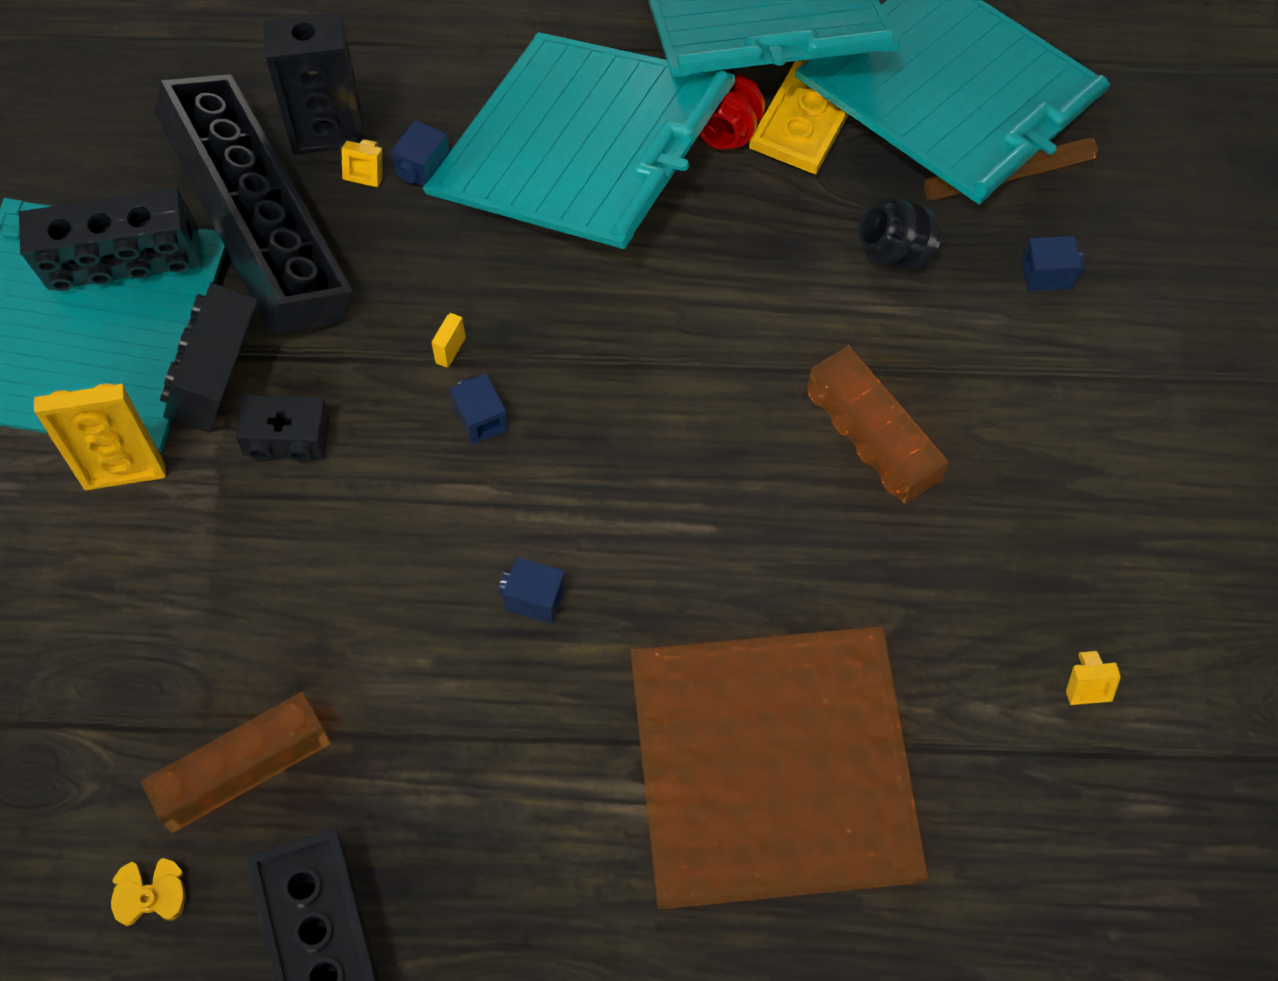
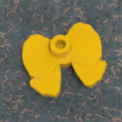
[111,858,186,926]

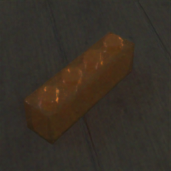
[807,346,949,504]
[140,691,331,833]

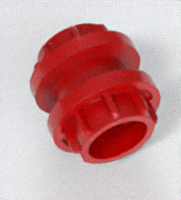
[700,73,765,150]

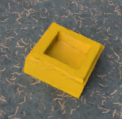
[431,313,466,368]

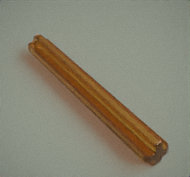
[924,138,1098,201]

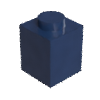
[391,120,449,187]
[1022,236,1085,291]
[450,373,509,445]
[498,557,566,624]

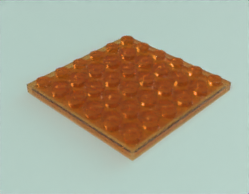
[631,626,928,909]

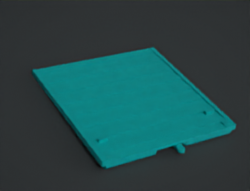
[648,0,900,77]
[795,0,1111,205]
[423,32,736,249]
[0,198,227,453]

